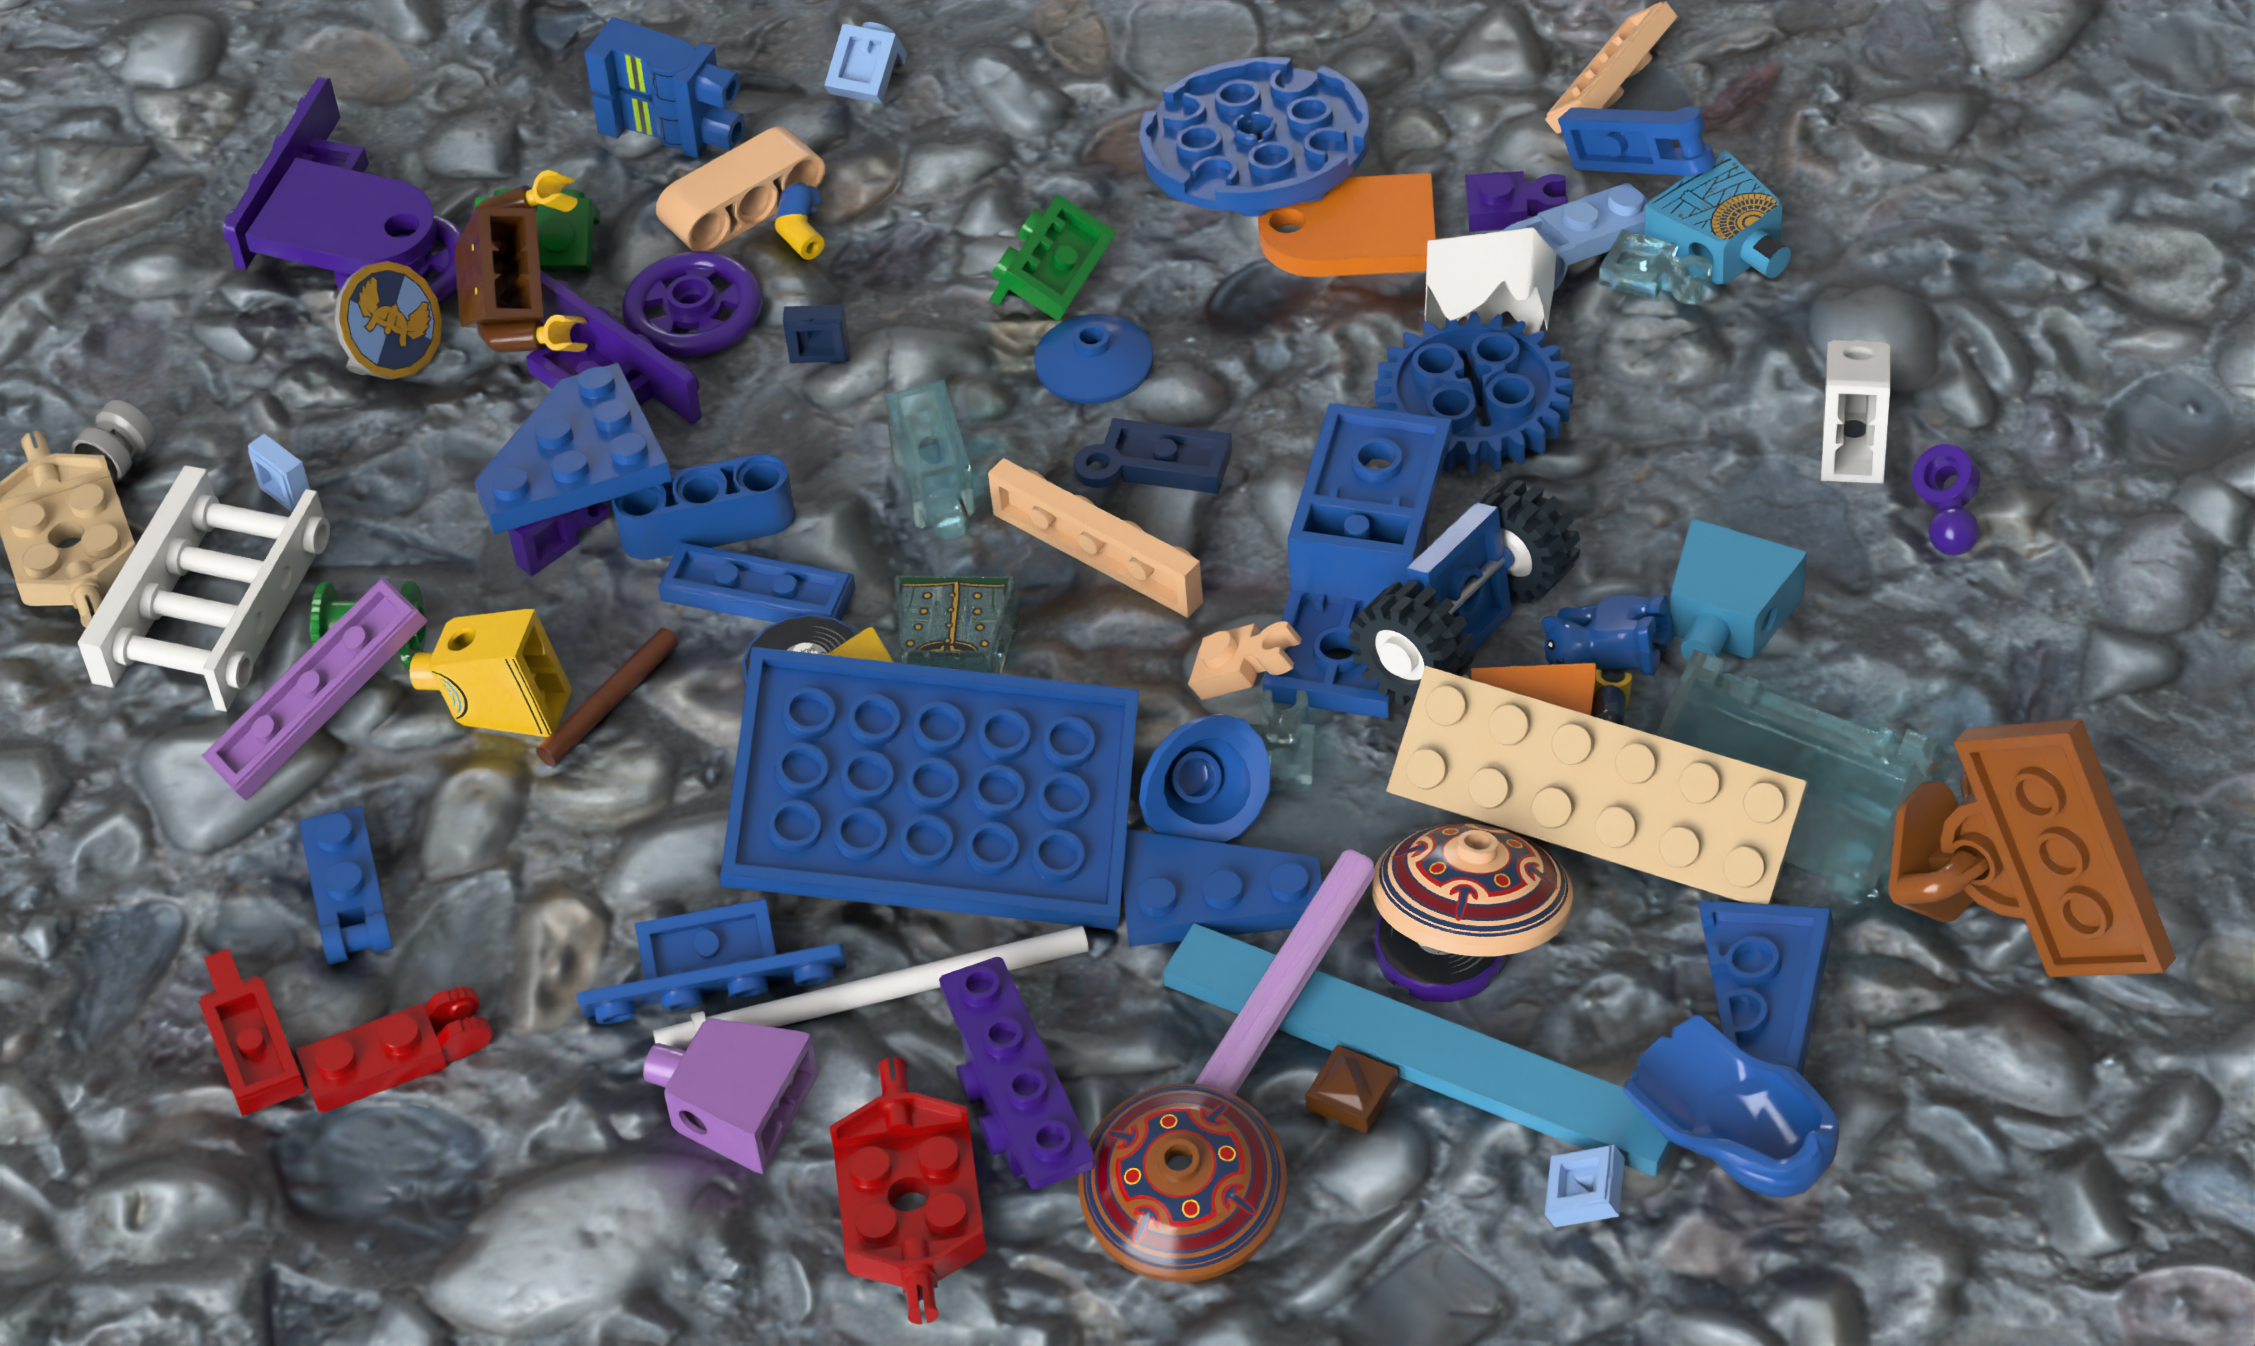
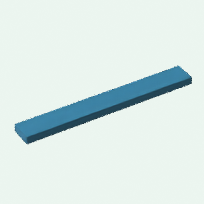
[1163,923,1674,1177]

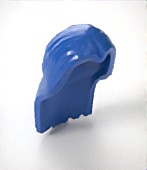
[1623,1014,1839,1198]

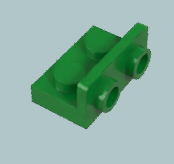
[989,194,1117,321]

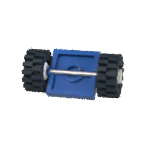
[1348,480,1580,706]

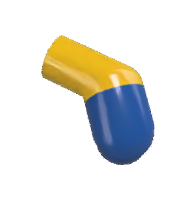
[775,182,825,260]

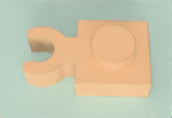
[1188,621,1302,700]

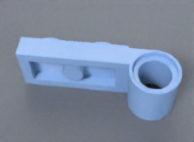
[1503,182,1650,291]

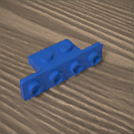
[577,899,846,1024]

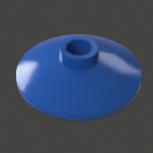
[1034,314,1153,404]

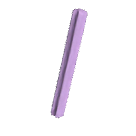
[1194,849,1376,1095]

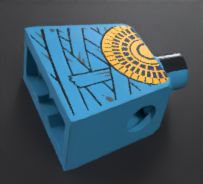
[1644,150,1791,285]

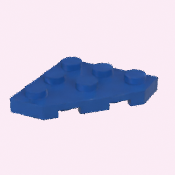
[474,363,672,534]

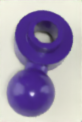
[1912,444,1980,556]

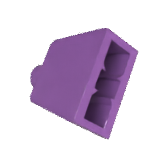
[643,1018,819,1174]

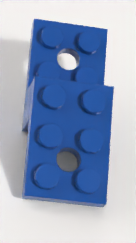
[1262,403,1452,719]

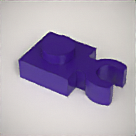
[1465,171,1568,232]
[508,502,610,577]

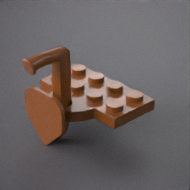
[1889,719,2176,977]

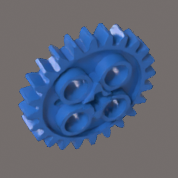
[1374,312,1573,474]

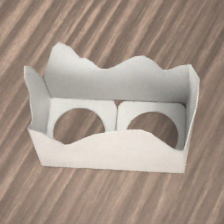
[1425,227,1556,337]

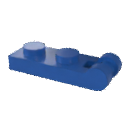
[1558,106,1716,176]
[298,805,394,965]

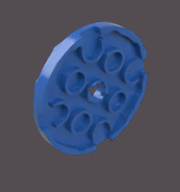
[1139,57,1371,217]

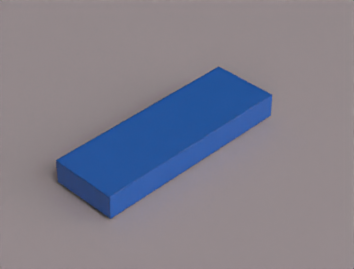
[658,542,856,623]

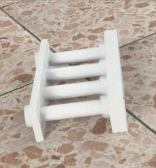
[78,465,330,712]

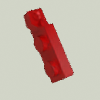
[199,948,306,1116]

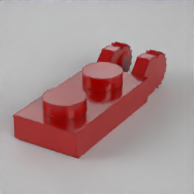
[295,985,493,1113]

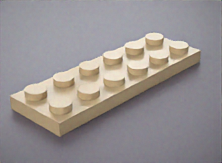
[1386,666,1809,905]

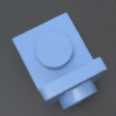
[824,22,907,104]

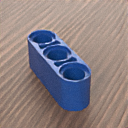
[612,454,795,560]

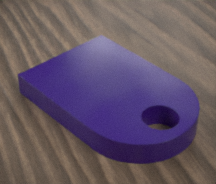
[245,158,437,275]

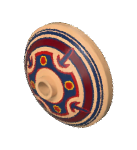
[1372,823,1573,956]

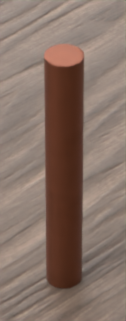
[536,627,679,767]

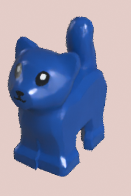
[1542,594,1674,676]

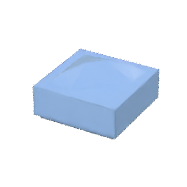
[248,434,310,512]
[1545,1144,1625,1227]

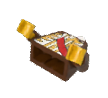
[455,170,588,353]

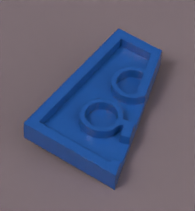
[1122,830,1323,947]
[1698,901,1834,1076]

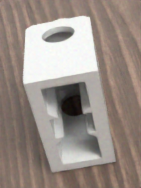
[1821,340,1890,483]

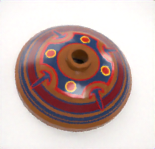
[1078,1083,1288,1283]

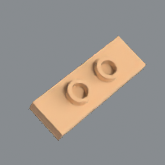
[1545,1,1678,134]

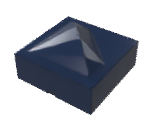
[783,304,850,363]

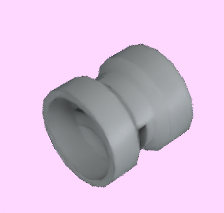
[71,400,156,484]

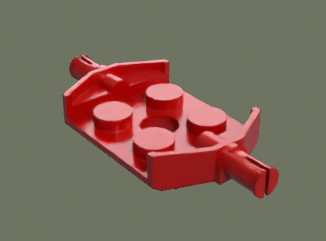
[829,1057,987,1324]

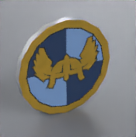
[334,261,442,380]

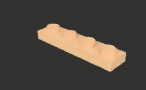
[988,458,1203,618]

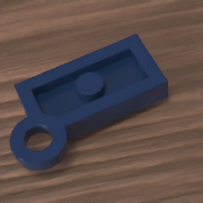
[1074,418,1232,494]

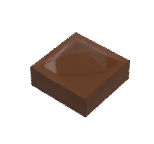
[1305,1045,1399,1134]

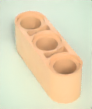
[656,126,825,252]

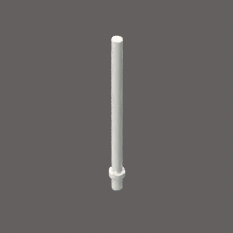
[653,926,1089,1050]

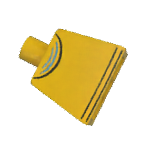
[410,609,573,737]

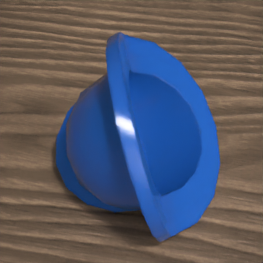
[1139,713,1271,844]

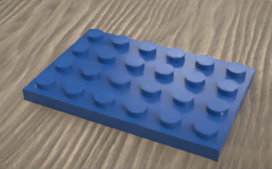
[720,647,1139,930]

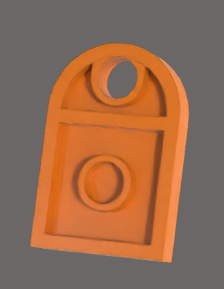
[1258,173,1436,277]

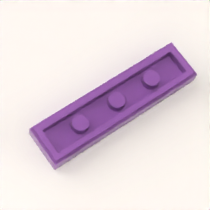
[201,577,428,801]

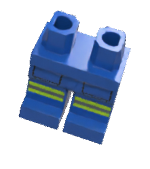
[584,17,746,158]

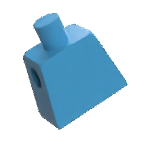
[1670,518,1807,667]

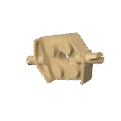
[0,431,136,628]

